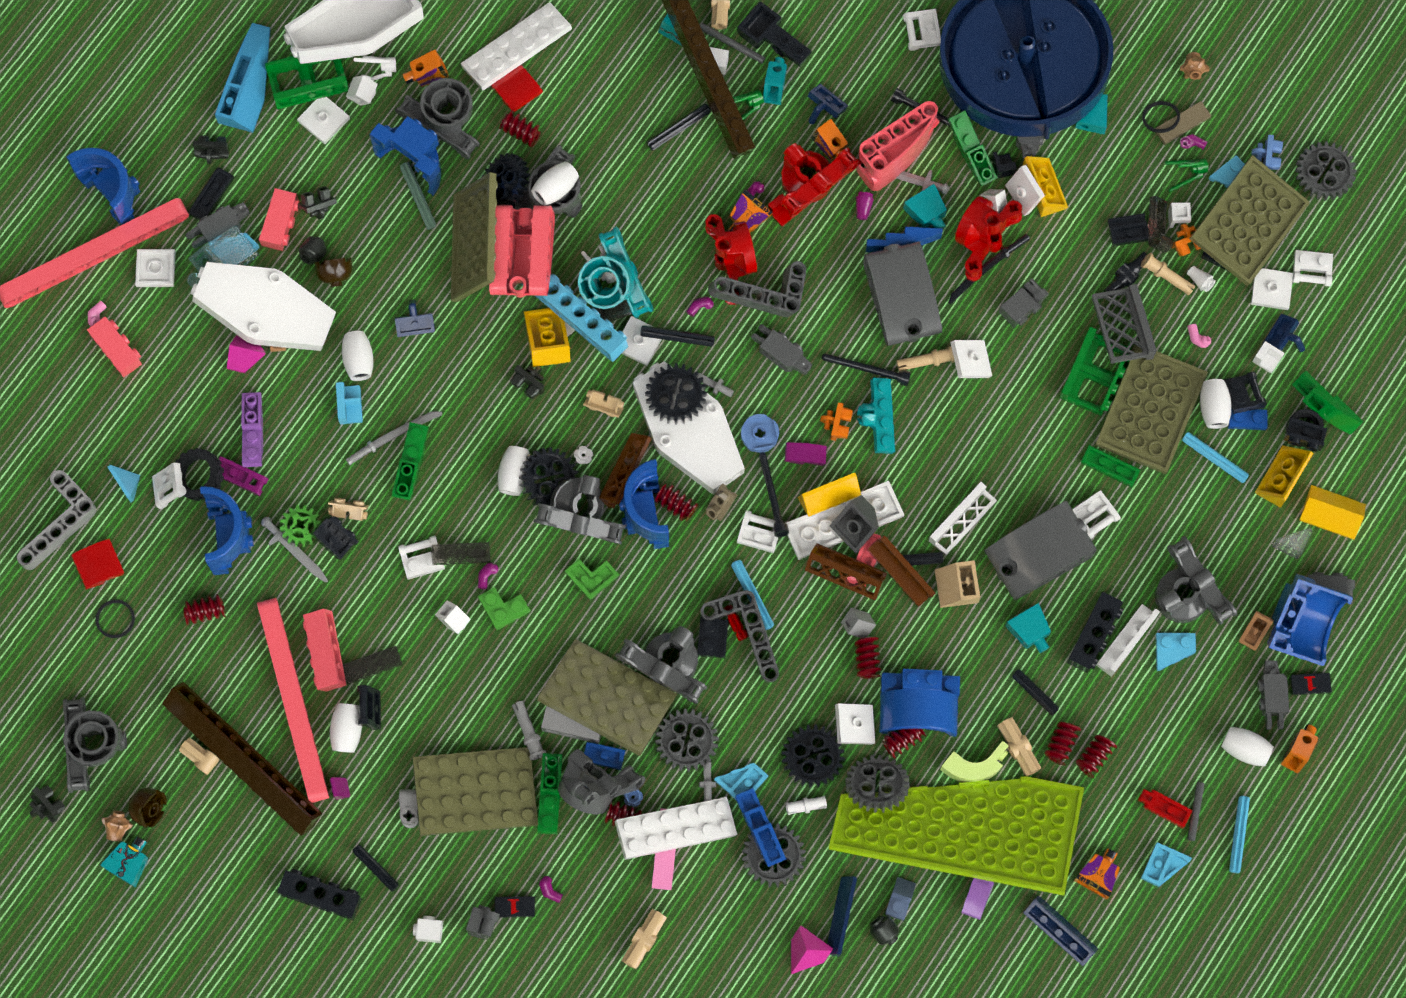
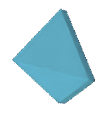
[108,465,140,503]

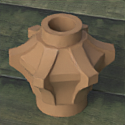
[1180,52,1209,80]
[102,811,133,841]

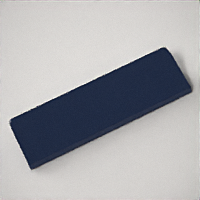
[827,876,857,957]
[1023,896,1098,966]

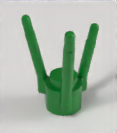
[733,89,764,120]
[1165,158,1209,192]

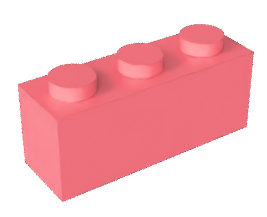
[259,188,300,251]
[87,317,142,378]

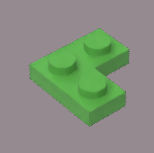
[565,559,619,601]
[478,587,531,630]

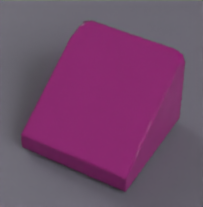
[330,777,350,800]

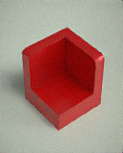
[768,193,794,226]

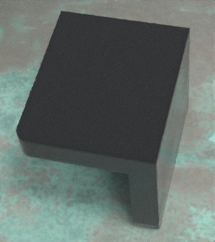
[991,152,1017,179]

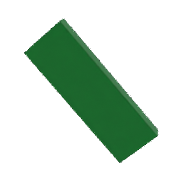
[1080,445,1141,488]

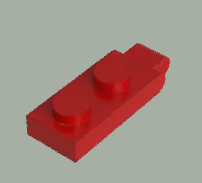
[1138,789,1193,829]

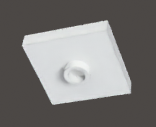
[297,97,350,144]
[1005,165,1045,216]
[135,249,176,287]
[1251,268,1293,310]
[622,316,662,366]
[950,340,992,378]
[835,703,875,745]

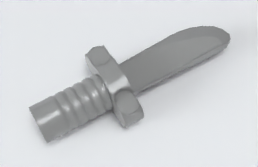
[697,373,734,397]
[699,761,716,802]

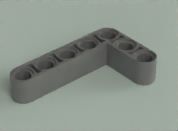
[708,261,806,317]
[700,590,779,683]

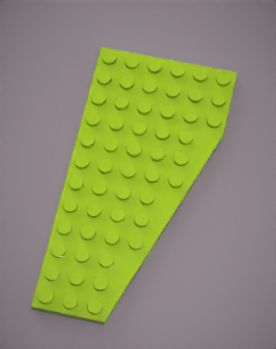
[829,776,1084,896]

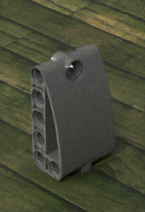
[863,241,942,346]
[984,501,1097,600]

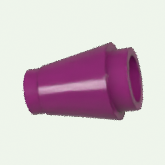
[856,192,874,220]

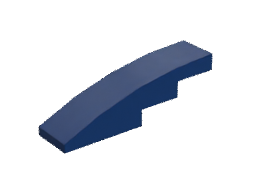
[866,227,943,252]
[735,788,786,867]

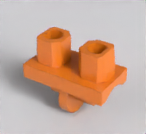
[1170,223,1201,257]
[820,403,853,441]

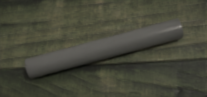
[1187,782,1205,841]

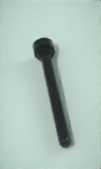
[891,88,950,127]
[821,353,911,386]
[759,452,789,537]

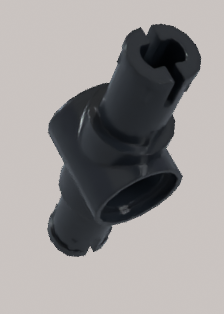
[1103,252,1148,298]

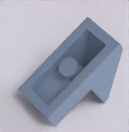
[885,877,916,921]

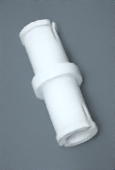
[786,796,827,815]

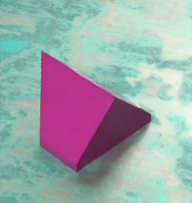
[227,335,266,374]
[791,926,833,974]

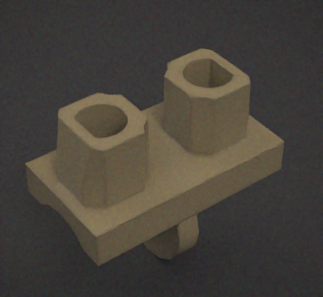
[706,484,738,521]

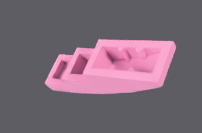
[652,808,676,890]

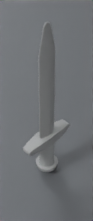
[896,170,949,194]
[261,517,328,583]

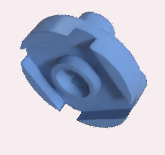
[741,414,779,453]

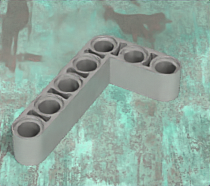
[17,470,96,570]

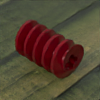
[499,110,541,147]
[654,483,698,522]
[183,594,226,626]
[854,637,881,679]
[1044,722,1081,766]
[882,729,926,759]
[1076,735,1117,779]
[605,801,647,826]

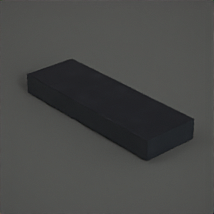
[188,167,234,220]

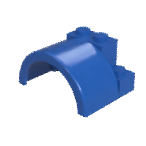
[370,116,441,196]
[66,148,140,225]
[619,459,669,549]
[200,486,254,575]
[1267,574,1353,666]
[879,669,960,737]

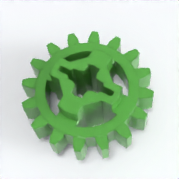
[280,505,321,547]

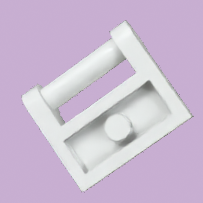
[903,9,941,51]
[1293,250,1333,287]
[152,463,186,509]
[1072,490,1121,539]
[737,510,778,553]
[398,536,445,580]

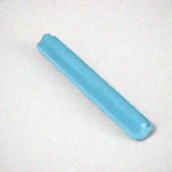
[1182,432,1249,483]
[731,560,774,630]
[1229,796,1250,873]

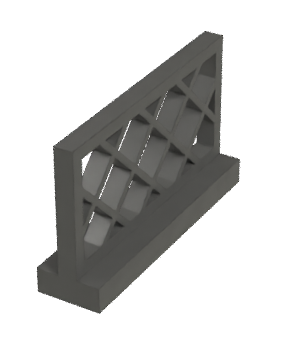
[1091,284,1157,363]

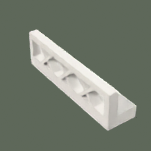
[929,482,997,556]
[1096,604,1160,677]

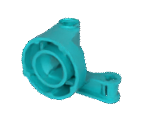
[578,226,654,318]

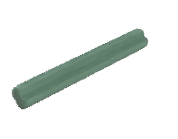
[400,162,436,230]

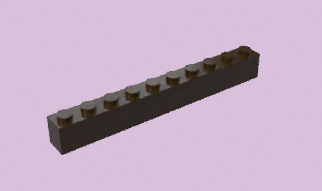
[661,0,755,159]
[162,682,323,836]

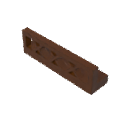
[599,433,651,509]
[866,536,936,607]
[805,543,887,601]

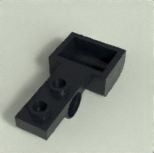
[737,1,812,67]

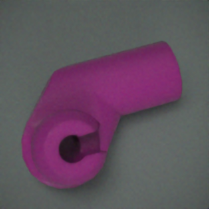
[1180,134,1208,150]
[747,181,765,196]
[686,296,714,317]
[478,563,498,589]
[539,876,563,903]

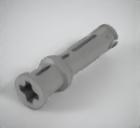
[512,701,546,760]

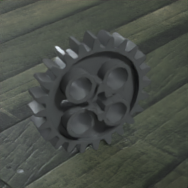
[1295,141,1357,201]
[655,708,719,773]
[846,755,910,813]
[742,823,806,888]

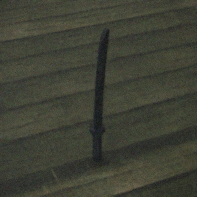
[949,234,1030,305]

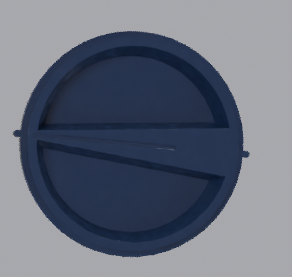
[939,0,1113,140]

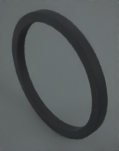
[1142,101,1180,133]
[95,600,135,638]

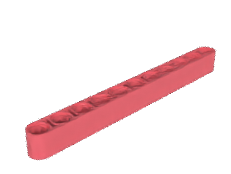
[0,198,189,308]
[257,597,329,803]

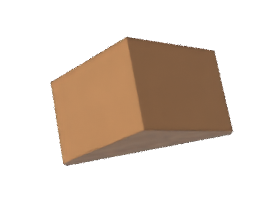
[1238,611,1274,651]

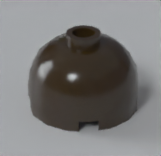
[314,257,353,287]
[128,787,167,828]

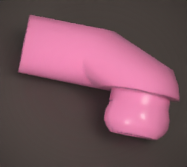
[88,300,107,326]
[1187,324,1211,348]

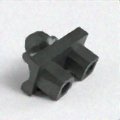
[193,135,229,164]
[298,186,337,220]
[510,365,545,399]
[29,785,65,824]

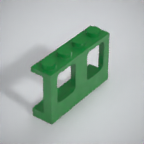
[265,55,349,110]
[1059,327,1131,416]

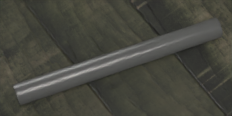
[700,23,766,64]

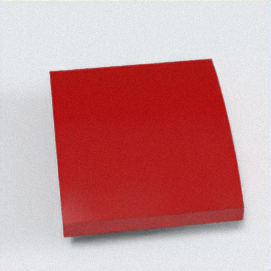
[491,65,543,112]
[71,539,124,590]

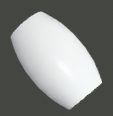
[531,161,579,206]
[342,331,373,381]
[1200,379,1231,429]
[498,446,530,496]
[330,703,362,753]
[1221,727,1274,767]

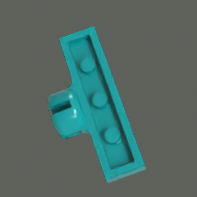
[857,378,895,454]

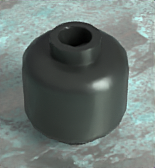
[299,236,327,264]
[870,915,899,946]

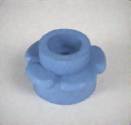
[624,789,643,807]

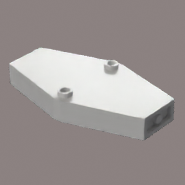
[283,0,423,64]
[191,262,336,351]
[633,361,745,495]

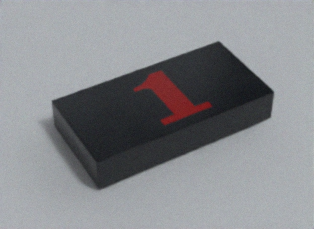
[1290,673,1332,695]
[495,896,535,918]

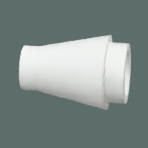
[1187,266,1215,292]

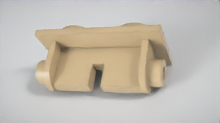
[583,389,625,418]
[328,498,369,521]

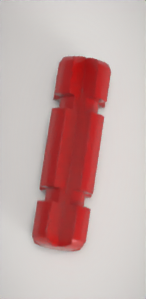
[723,604,748,641]

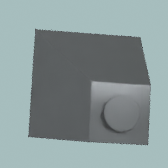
[830,495,879,553]

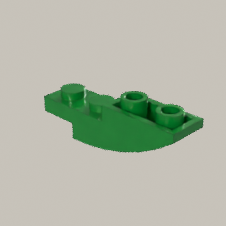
[947,110,998,186]
[1292,371,1364,435]
[392,422,429,501]
[537,753,563,834]

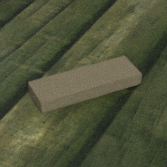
[1155,101,1211,145]

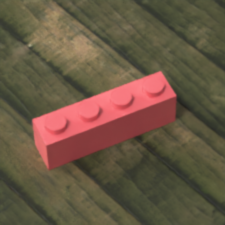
[303,609,347,692]

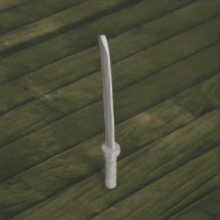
[346,412,443,465]

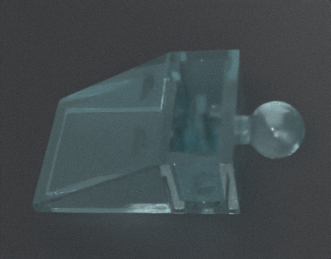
[187,225,260,287]

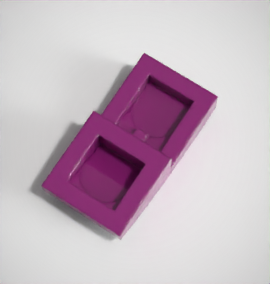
[785,442,827,466]

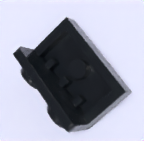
[1284,417,1328,452]
[311,516,359,560]

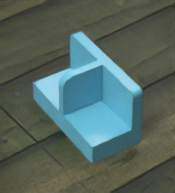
[336,382,363,424]

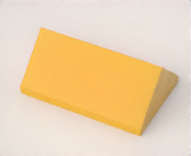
[1022,156,1068,217]
[1255,445,1313,508]
[798,473,861,517]
[1299,485,1366,540]

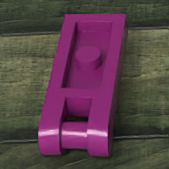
[219,456,269,497]

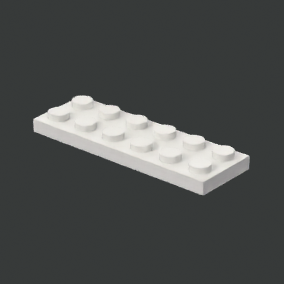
[461,2,572,91]
[785,481,904,560]
[615,797,737,860]

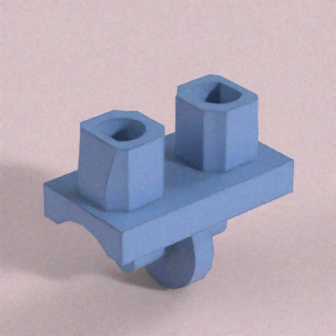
[1251,135,1283,170]

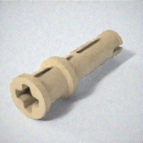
[1141,253,1195,295]
[897,346,955,371]

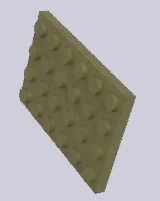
[1189,155,1310,286]
[451,172,498,302]
[1095,345,1208,474]
[537,639,677,756]
[412,747,538,836]

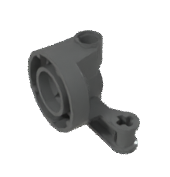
[395,78,480,159]
[514,145,583,218]
[534,475,626,545]
[1155,536,1237,625]
[615,626,707,704]
[63,697,127,793]
[558,749,645,815]

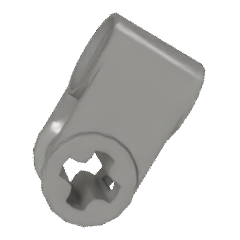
[399,789,418,828]

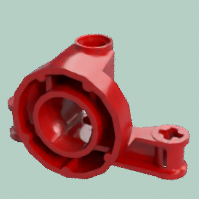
[779,143,861,218]
[955,196,1022,281]
[705,214,757,305]

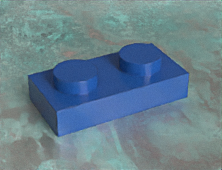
[1228,409,1267,430]
[584,742,625,770]

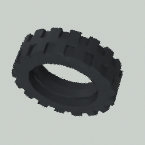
[175,448,224,501]

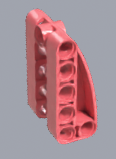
[856,101,939,191]
[489,205,555,298]

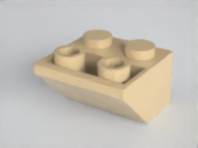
[934,560,980,608]

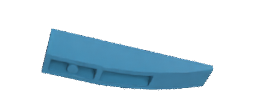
[215,23,270,133]

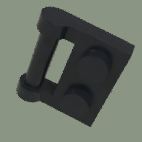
[1223,372,1267,414]
[357,685,381,730]

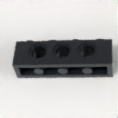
[1067,591,1124,673]
[277,869,362,921]

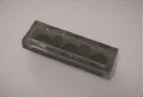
[431,542,491,565]
[343,646,403,685]

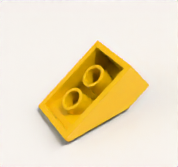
[524,308,571,367]

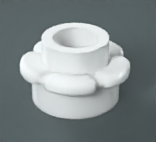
[574,446,593,464]

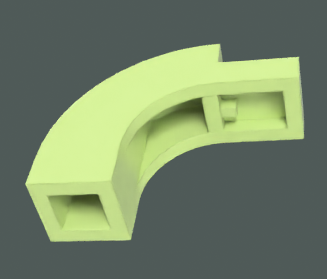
[940,741,1009,782]

